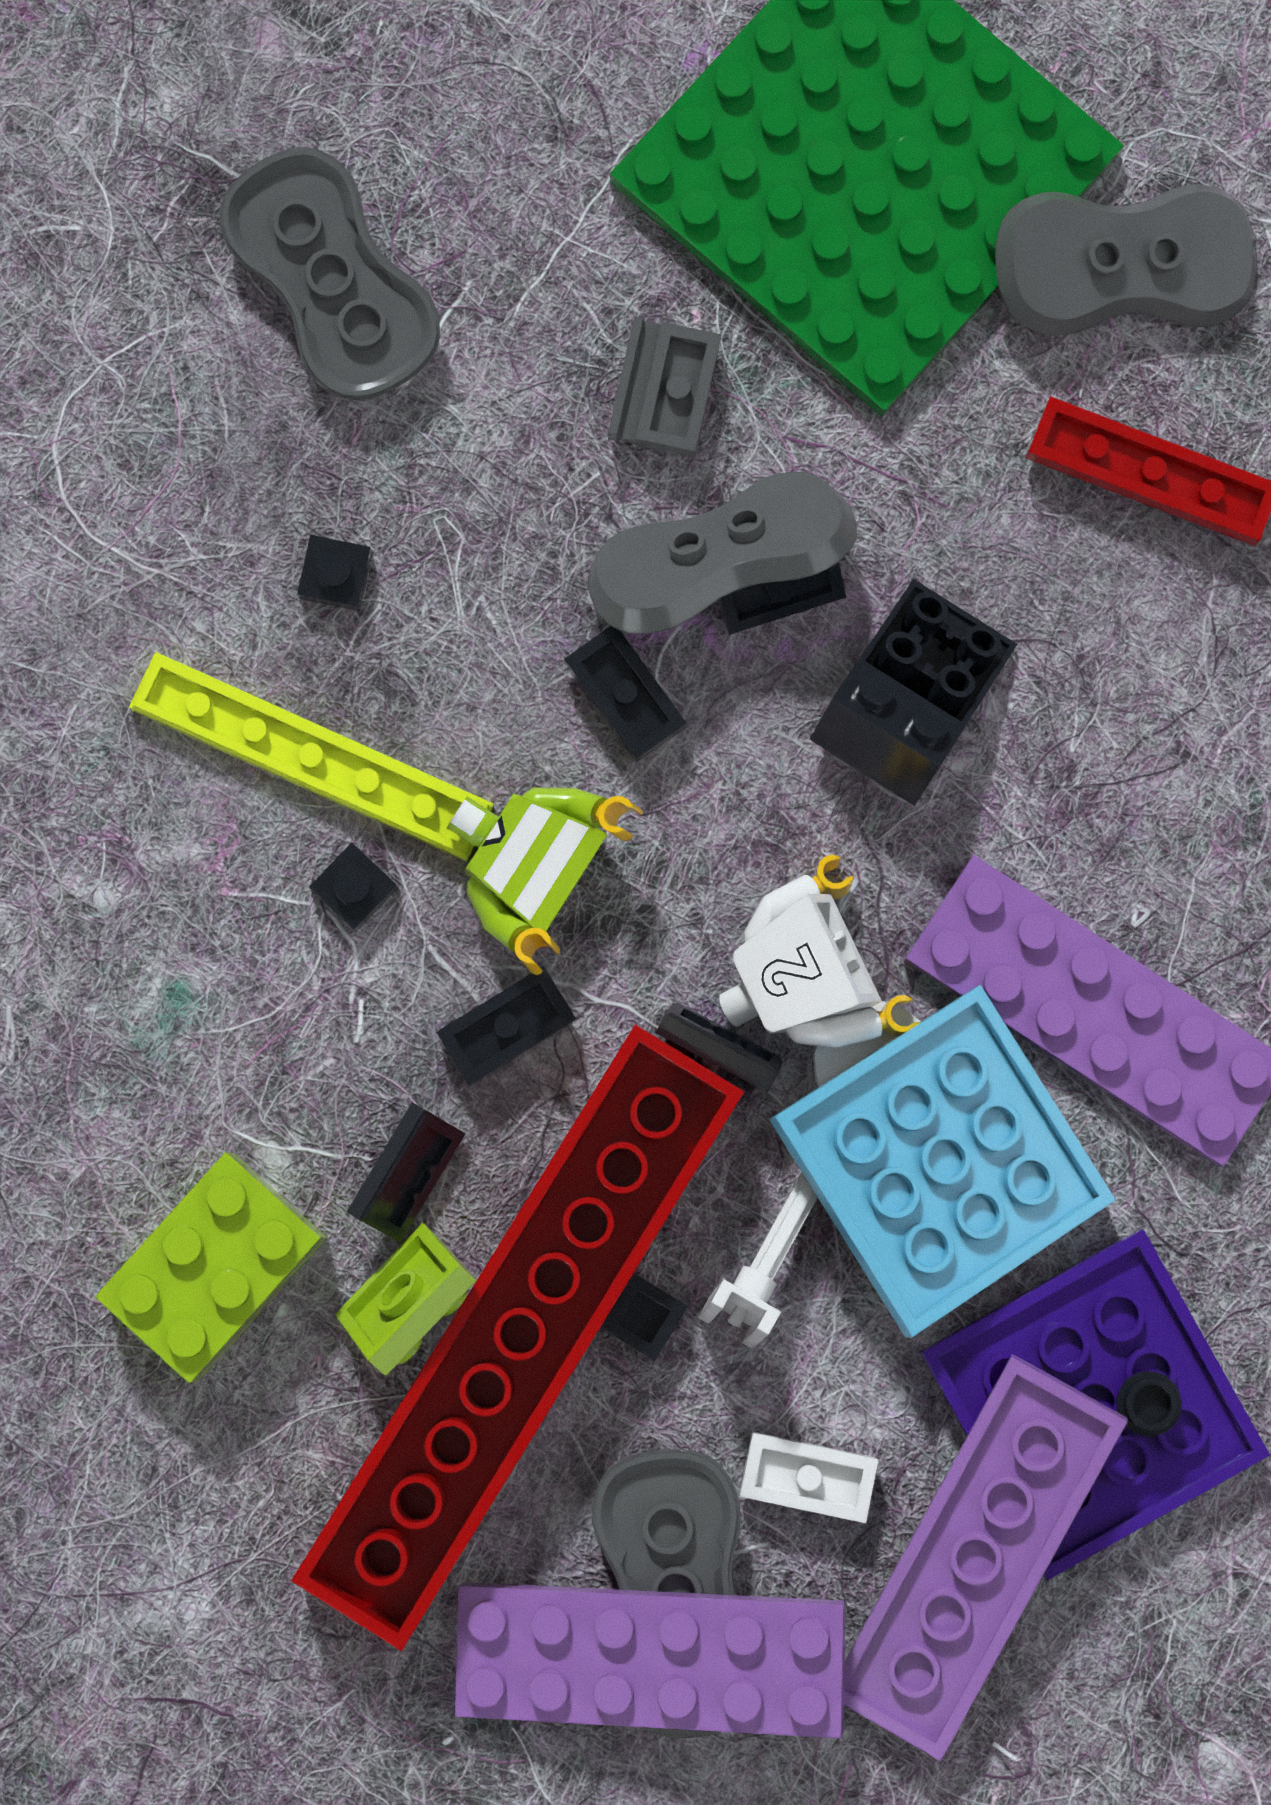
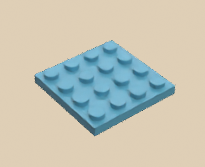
[769,985,1116,1338]

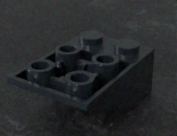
[809,579,1018,806]

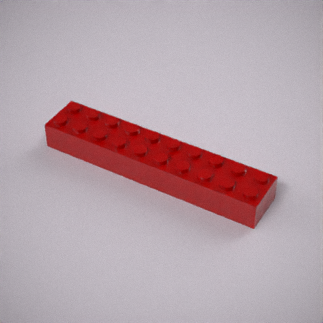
[291,1024,744,1651]

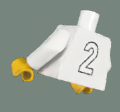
[719,855,919,1048]

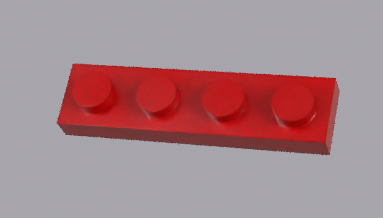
[1025,396,1271,546]

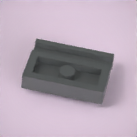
[608,316,722,458]

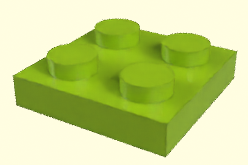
[334,1222,477,1376]

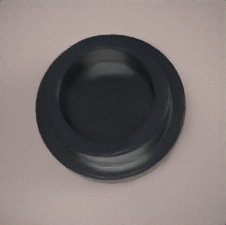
[1116,1371,1182,1437]

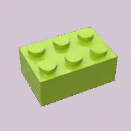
[95,1152,328,1384]

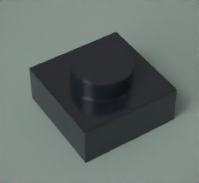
[297,535,373,611]
[309,842,399,932]
[600,1273,688,1361]

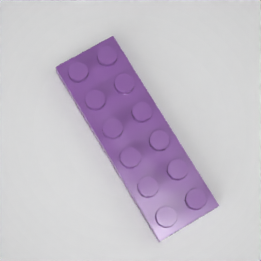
[904,855,1271,1167]
[844,1354,1128,1761]
[455,1582,846,1738]

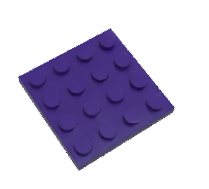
[919,1229,1270,1581]

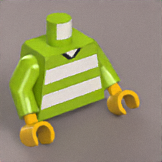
[447,787,643,975]

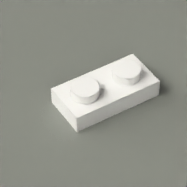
[739,1431,878,1523]

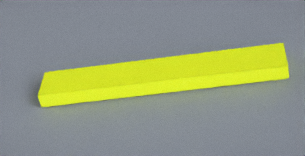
[129,652,494,863]

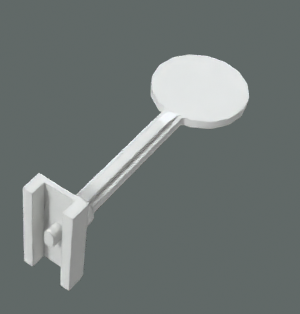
[698,1001,921,1349]

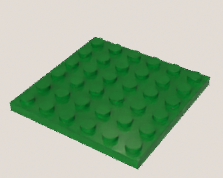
[609,0,1124,418]

